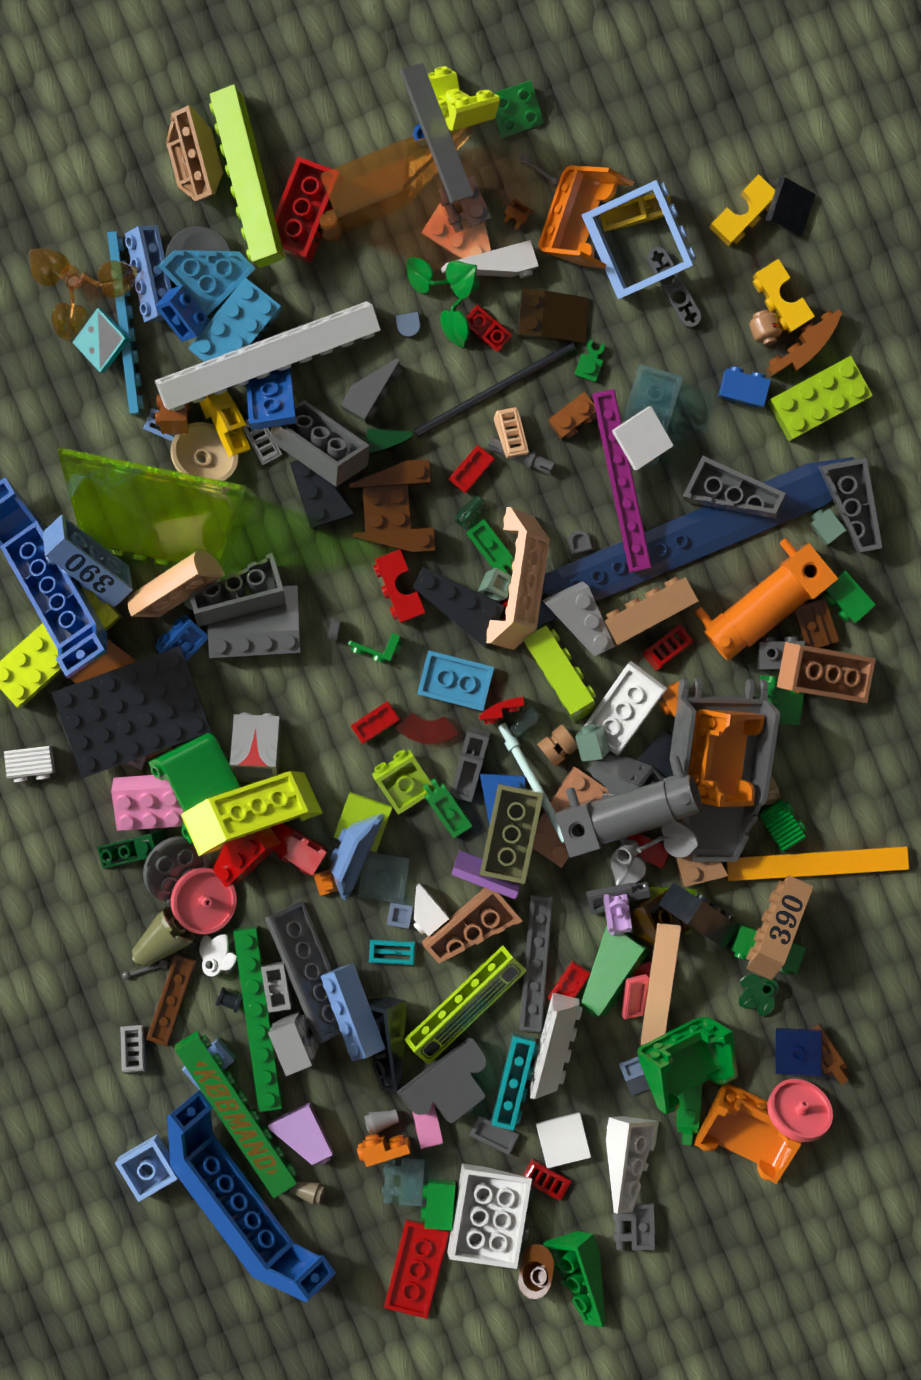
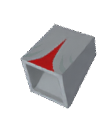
[230,712,281,783]

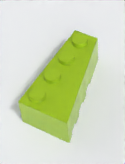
[523,626,597,723]

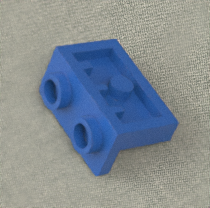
[155,614,208,661]

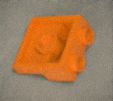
[357,1133,411,1167]

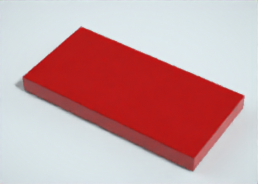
[384,1219,450,1319]

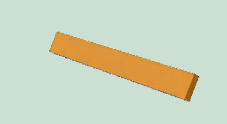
[726,846,909,881]

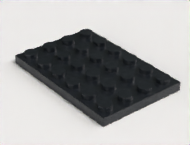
[51,646,212,778]

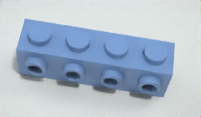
[125,225,172,322]
[321,963,385,1061]

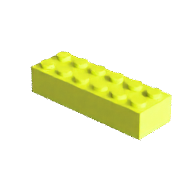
[0,587,122,707]

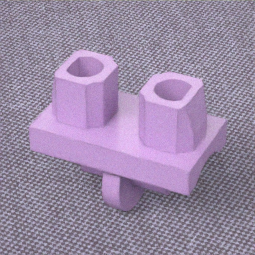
[604,894,632,936]

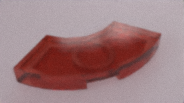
[395,713,458,744]

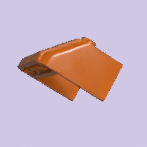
[538,165,634,269]

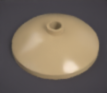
[170,422,238,486]

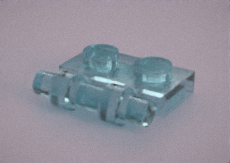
[382,1158,425,1206]

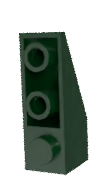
[97,829,168,869]

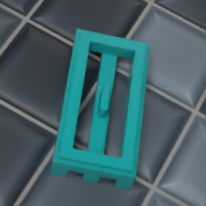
[369,939,415,965]

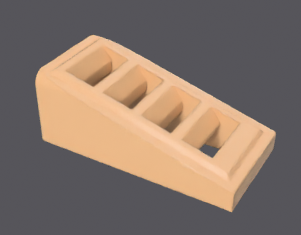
[493,407,529,458]

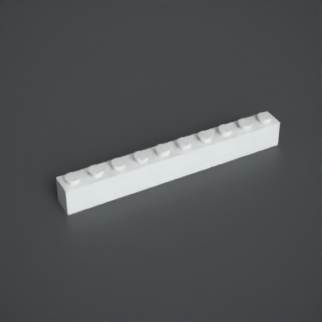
[155,301,380,411]

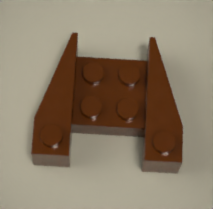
[349,459,435,553]

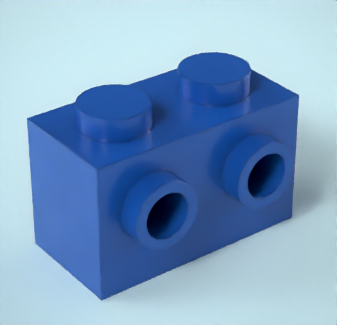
[155,284,210,342]
[717,367,771,409]

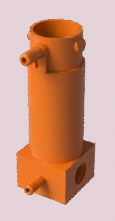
[695,538,838,662]

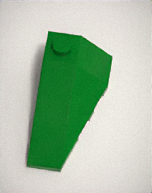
[543,1231,605,1327]

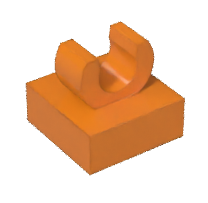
[314,869,338,896]

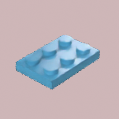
[417,650,494,711]

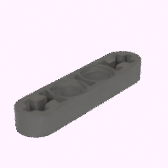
[647,247,701,328]

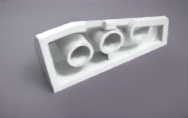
[606,1116,659,1214]

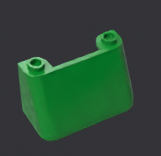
[148,733,241,844]
[637,1017,738,1115]

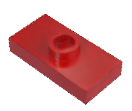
[448,445,495,494]
[350,701,400,745]
[548,960,591,1000]

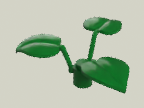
[406,257,480,348]

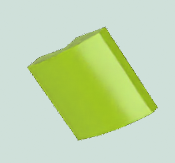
[334,792,392,852]

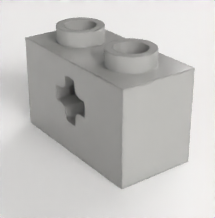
[261,961,293,1013]

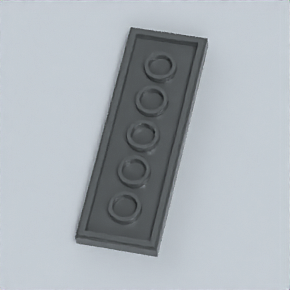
[265,901,341,1044]

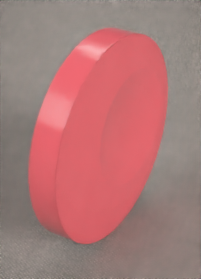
[171,868,237,934]
[767,1079,833,1142]

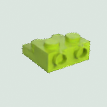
[372,750,435,815]

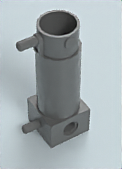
[555,755,703,858]

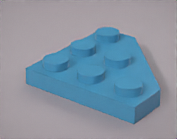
[158,250,256,316]

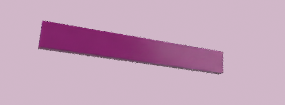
[592,389,652,573]

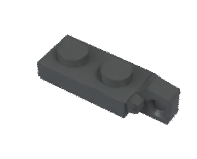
[586,882,650,914]

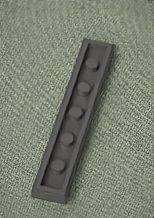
[400,63,474,204]
[519,895,553,1032]

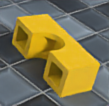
[709,174,775,246]
[752,259,815,334]

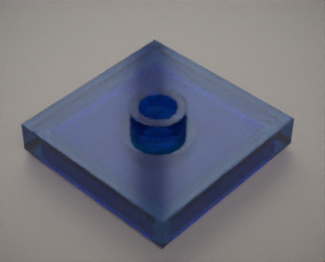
[776,1028,822,1076]

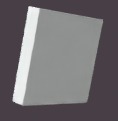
[612,406,673,470]
[536,1112,591,1168]

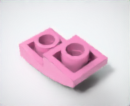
[412,1103,443,1149]

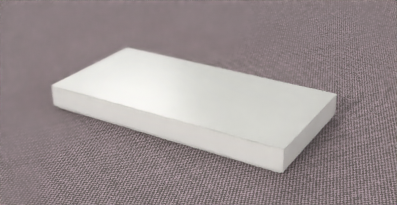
[584,661,667,756]

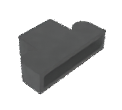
[397,1037,486,1123]

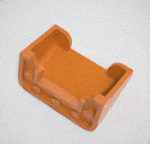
[688,709,765,807]
[695,1083,801,1184]

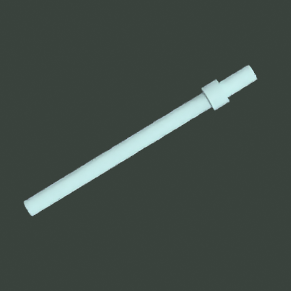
[498,723,565,843]

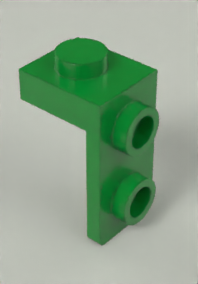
[348,633,403,664]

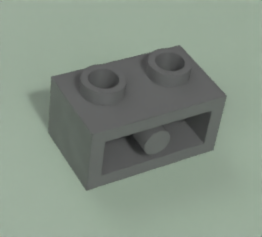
[756,637,805,669]

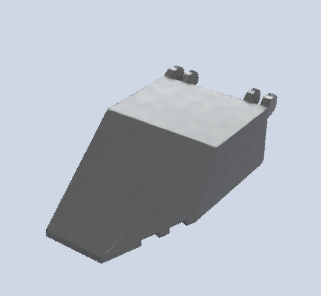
[670,678,780,862]

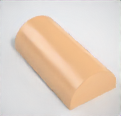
[127,550,225,617]

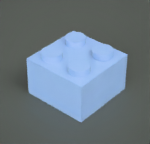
[115,1134,178,1202]

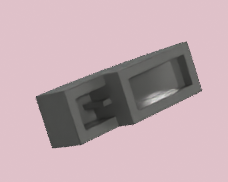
[451,726,490,802]

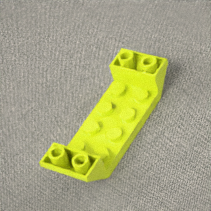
[428,66,500,131]
[181,771,322,856]

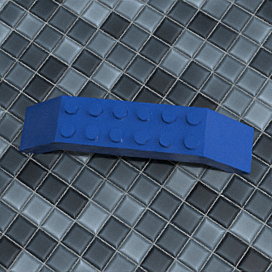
[0,477,107,678]
[167,1090,336,1302]

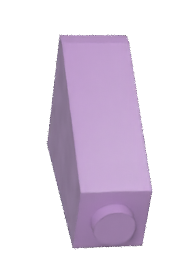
[268,1102,334,1165]

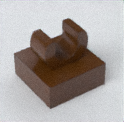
[504,199,533,230]

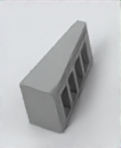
[243,419,282,465]
[120,1025,147,1074]

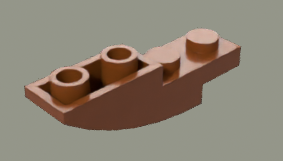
[766,309,842,377]

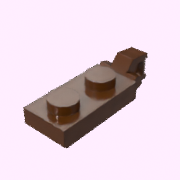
[800,1023,850,1085]

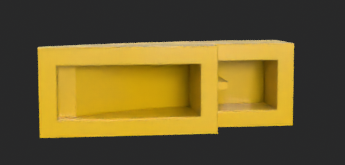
[600,193,672,232]

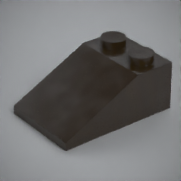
[518,288,589,343]

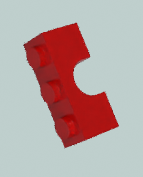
[373,549,425,623]

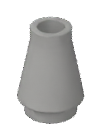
[364,1110,399,1134]

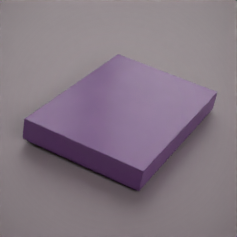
[451,850,520,899]

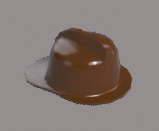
[518,1244,555,1299]

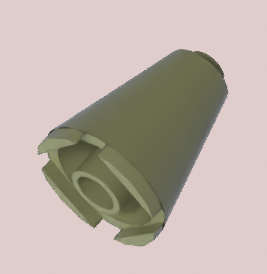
[132,907,195,967]

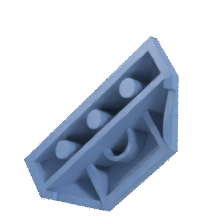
[330,813,385,900]

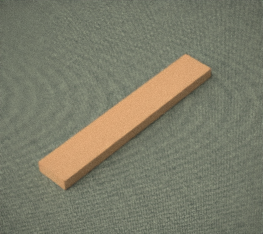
[641,923,681,1045]

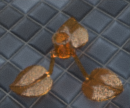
[29,249,138,340]

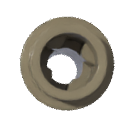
[290,1181,325,1205]

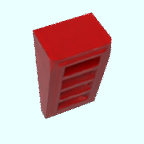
[642,624,694,671]
[522,1158,572,1201]

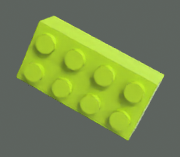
[767,356,873,441]

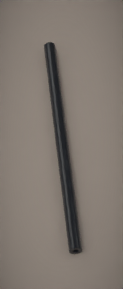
[414,342,576,437]

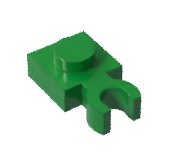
[574,340,605,383]

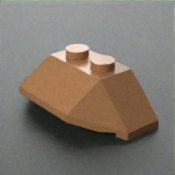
[166,105,223,202]

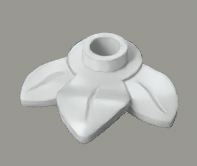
[199,934,237,977]

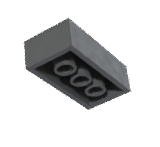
[270,400,370,487]

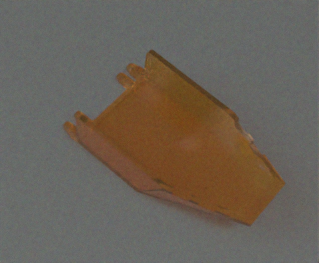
[319,125,473,243]

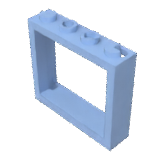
[582,180,697,299]

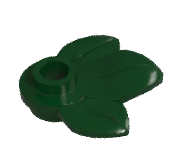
[738,974,779,1017]

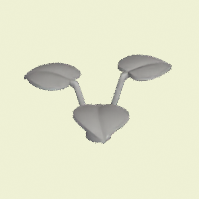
[601,793,698,886]

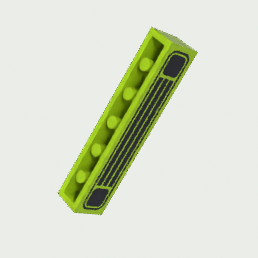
[404,945,527,1065]

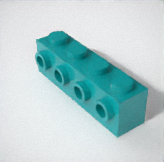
[491,1033,539,1131]

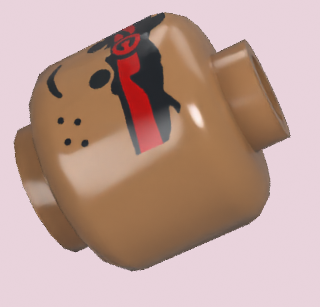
[749,310,782,346]

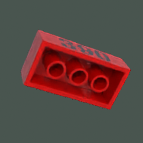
[274,157,344,263]

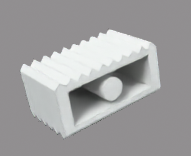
[4,746,55,782]

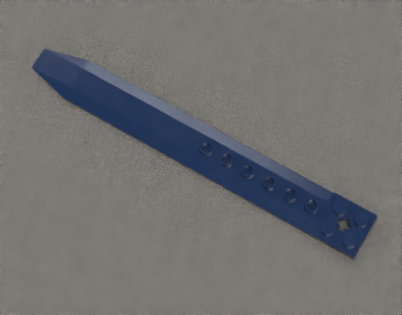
[537,457,854,626]

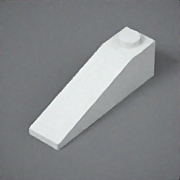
[441,240,539,278]

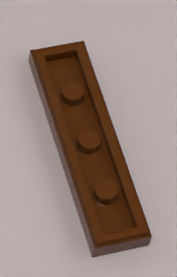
[146,953,197,1047]

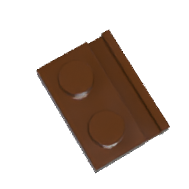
[794,598,839,648]

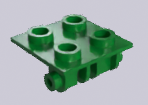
[494,80,544,138]
[760,675,804,726]

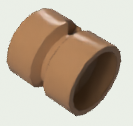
[537,724,578,767]

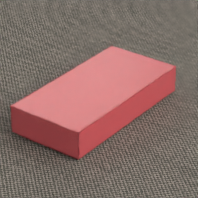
[621,974,649,1019]

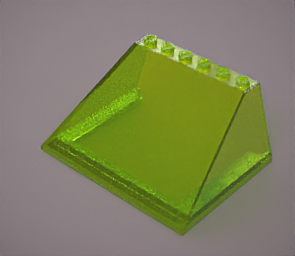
[57,447,257,567]

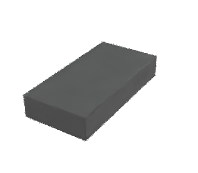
[469,1114,520,1155]

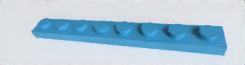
[107,231,144,416]

